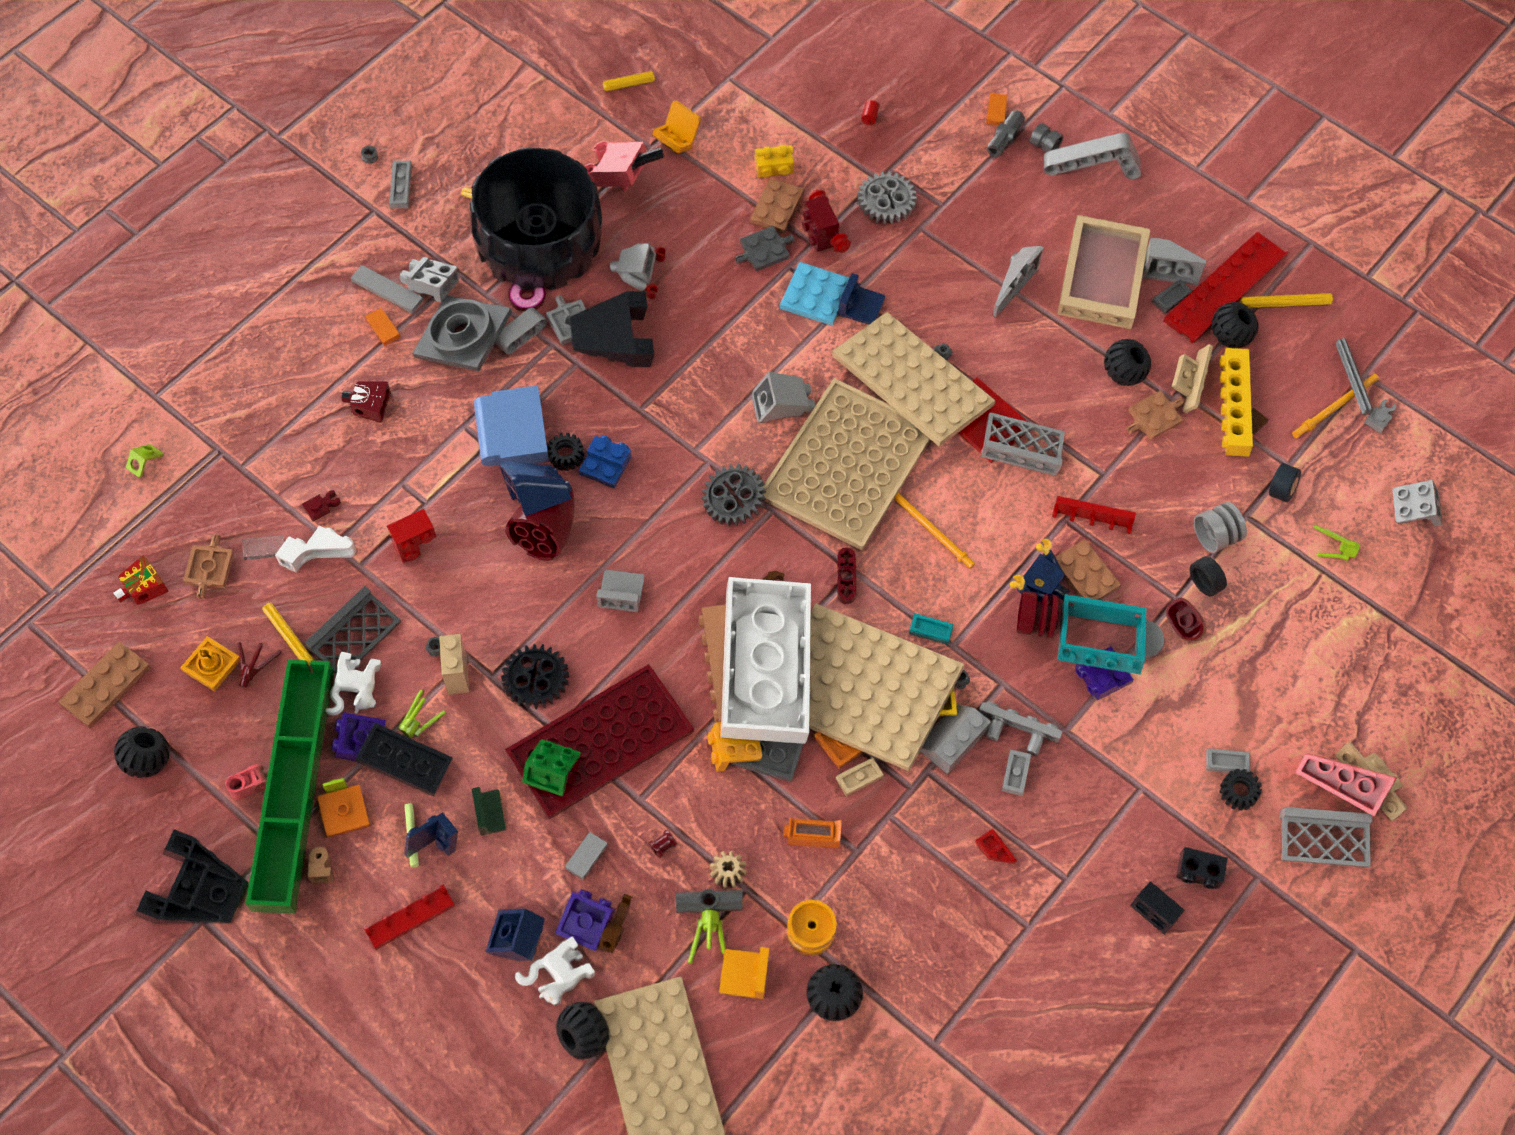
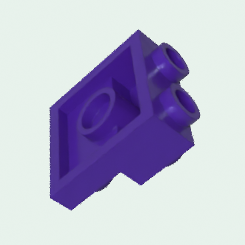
[1075,647,1134,701]
[331,712,386,761]
[555,889,616,951]

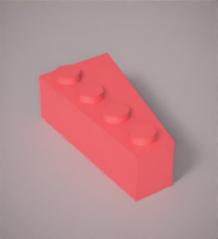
[1295,753,1398,816]

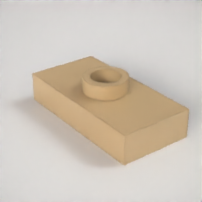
[836,758,884,797]

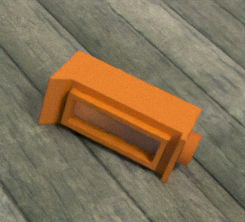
[784,817,841,848]

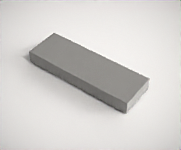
[389,161,412,208]

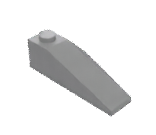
[993,246,1044,318]

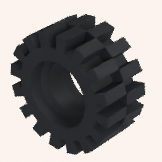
[547,433,584,471]
[1219,769,1262,811]

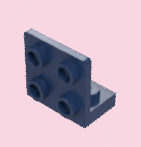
[838,273,885,325]
[404,812,458,858]

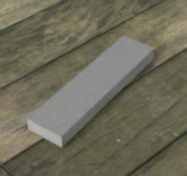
[351,265,423,314]

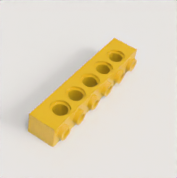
[1219,348,1253,457]

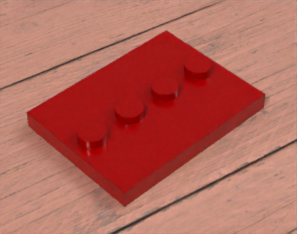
[958,377,1028,463]

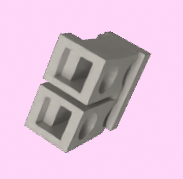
[400,257,459,302]

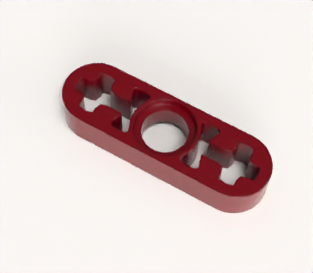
[837,547,856,604]

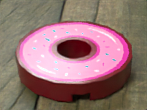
[508,284,546,312]

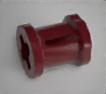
[649,830,678,858]

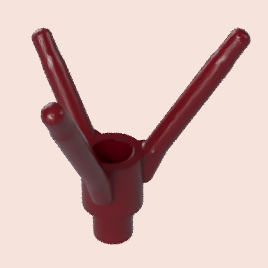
[237,642,281,688]

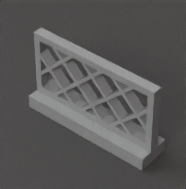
[980,412,1065,476]
[1280,807,1372,868]

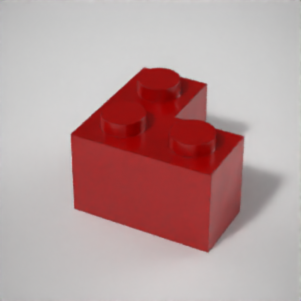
[387,509,437,563]

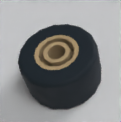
[1269,463,1301,502]

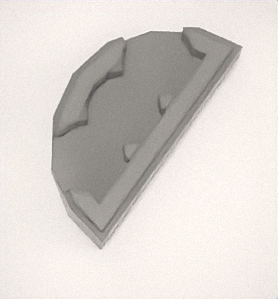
[1145,620,1165,659]

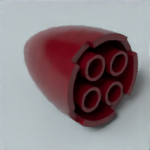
[505,487,575,561]

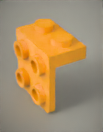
[652,101,701,154]
[708,722,762,772]

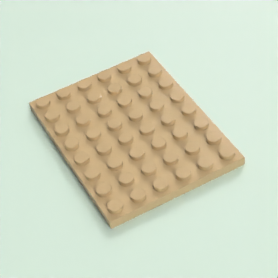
[763,378,931,550]
[809,603,964,771]

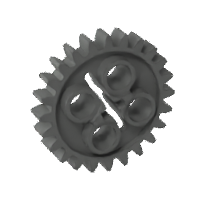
[702,464,766,526]

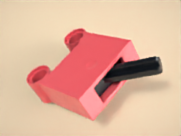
[584,141,664,191]

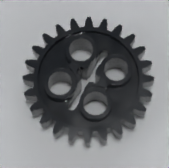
[501,644,570,710]

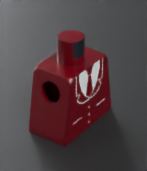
[341,381,391,423]

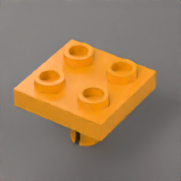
[180,636,240,692]

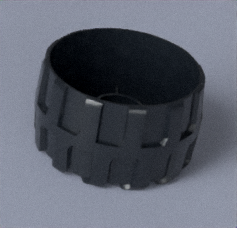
[469,147,602,291]

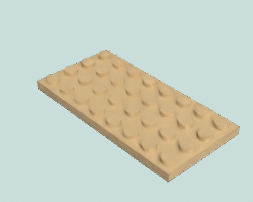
[832,312,995,447]
[594,976,725,1135]

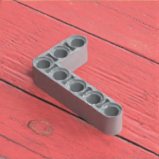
[1044,133,1141,179]

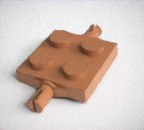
[1126,390,1184,440]
[183,534,234,599]

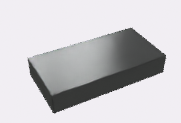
[1152,279,1192,314]

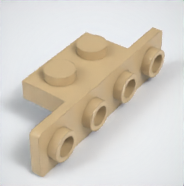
[1172,344,1213,413]
[1335,742,1407,821]

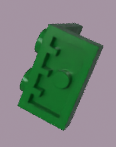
[522,739,580,796]

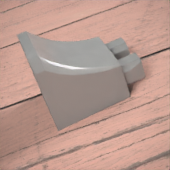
[752,372,815,423]

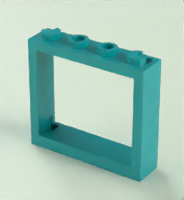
[1057,594,1147,675]

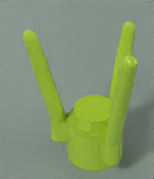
[1314,525,1360,561]
[398,690,446,738]
[688,910,726,964]

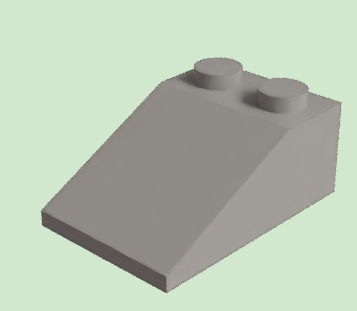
[1142,238,1206,286]

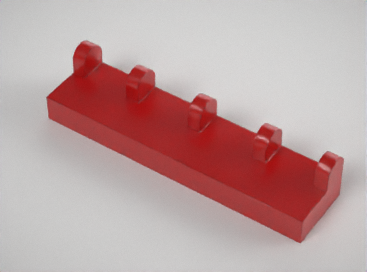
[1052,496,1136,534]
[364,884,455,950]

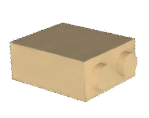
[439,634,469,695]

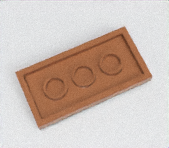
[58,641,151,728]

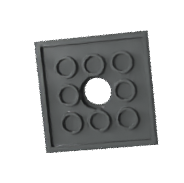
[412,296,512,371]

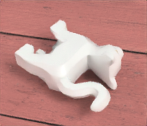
[325,652,381,716]
[515,936,595,1006]

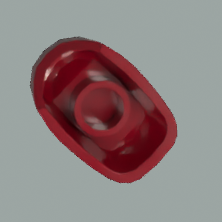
[1166,598,1207,641]

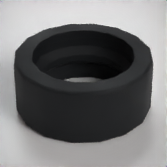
[1190,556,1227,597]

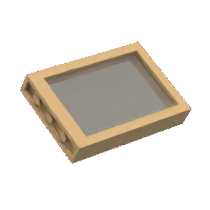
[1057,215,1150,329]

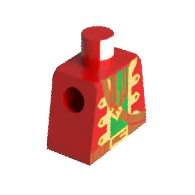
[114,555,169,605]

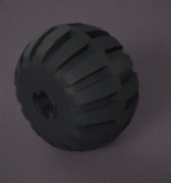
[1211,302,1258,348]
[1104,339,1151,386]
[114,726,170,778]
[807,964,863,1021]
[556,1002,610,1059]

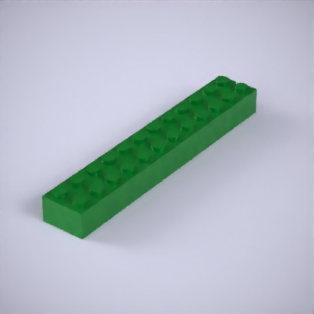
[246,659,334,914]

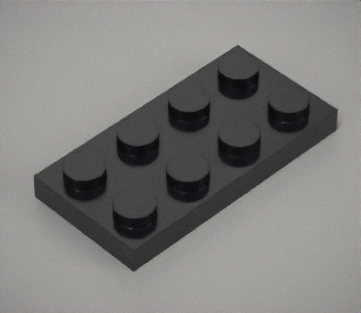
[355,723,453,797]

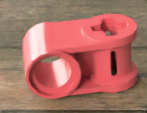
[225,764,267,800]

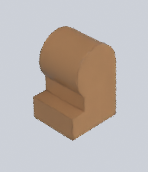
[308,847,334,884]

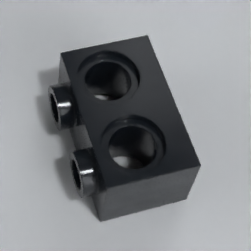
[1176,847,1228,889]

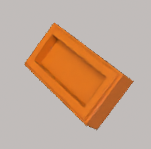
[986,92,1008,125]
[365,308,401,346]

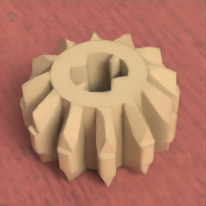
[710,851,747,889]

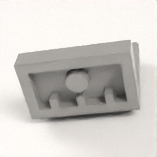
[1393,480,1443,526]
[596,570,644,612]

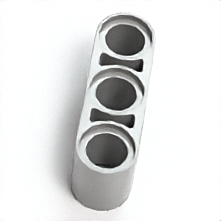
[495,307,547,355]

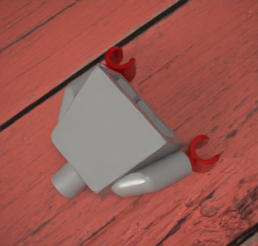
[610,243,666,299]

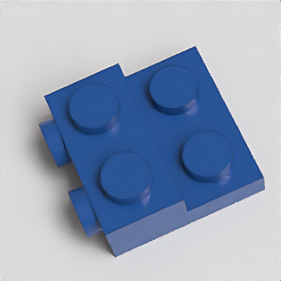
[579,435,631,488]

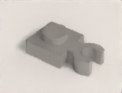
[1364,399,1396,433]

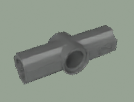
[987,110,1025,158]
[676,889,743,913]

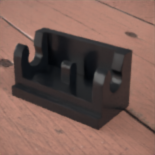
[1130,881,1185,935]

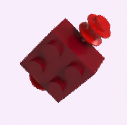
[802,190,851,253]

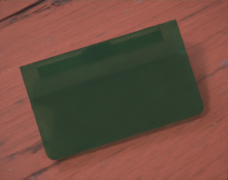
[471,787,506,836]

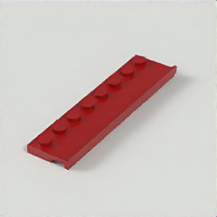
[1163,231,1288,344]

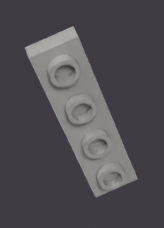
[979,701,1063,756]

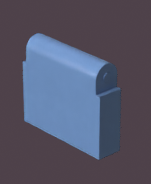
[474,385,549,466]

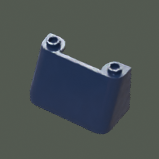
[499,461,572,516]

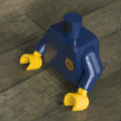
[1010,539,1070,602]

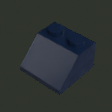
[485,908,545,961]

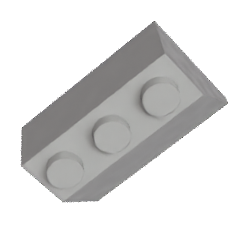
[920,703,991,774]

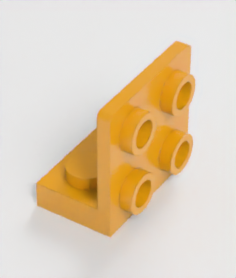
[719,947,769,999]

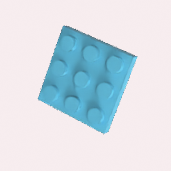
[780,262,849,326]

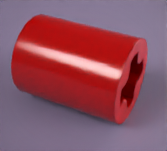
[861,100,880,125]

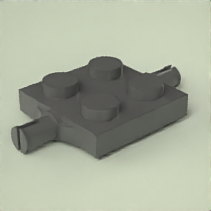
[735,226,794,272]

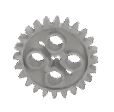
[857,172,917,224]

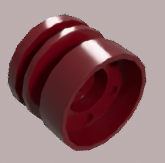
[1017,591,1060,638]

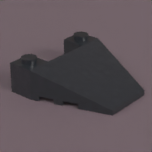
[569,291,654,367]
[134,829,248,924]

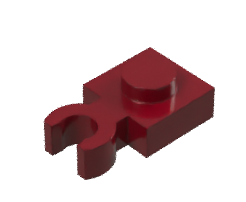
[302,490,341,522]

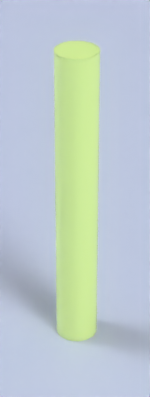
[404,803,419,868]

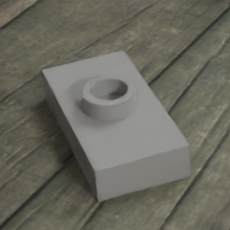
[1001,749,1031,796]

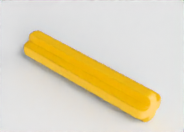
[603,71,655,91]

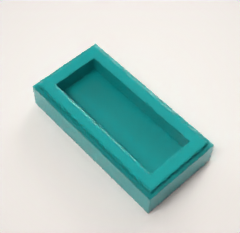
[909,613,954,645]

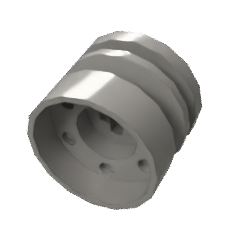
[1194,501,1247,553]

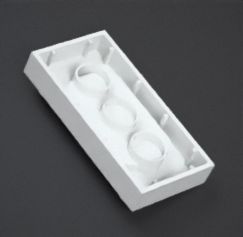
[721,577,811,744]

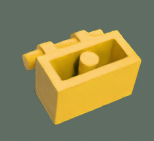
[755,145,794,178]

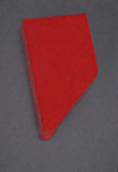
[975,828,1017,864]

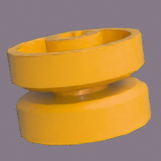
[787,899,837,956]

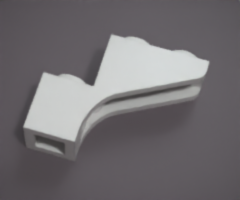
[275,526,357,573]

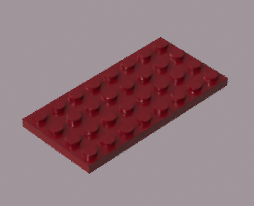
[505,664,694,820]

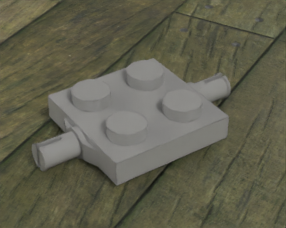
[546,295,586,346]

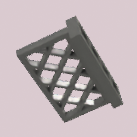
[305,586,401,674]

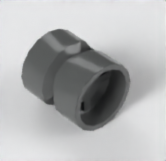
[1030,122,1064,152]

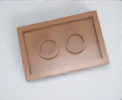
[750,178,804,234]
[1056,540,1121,600]

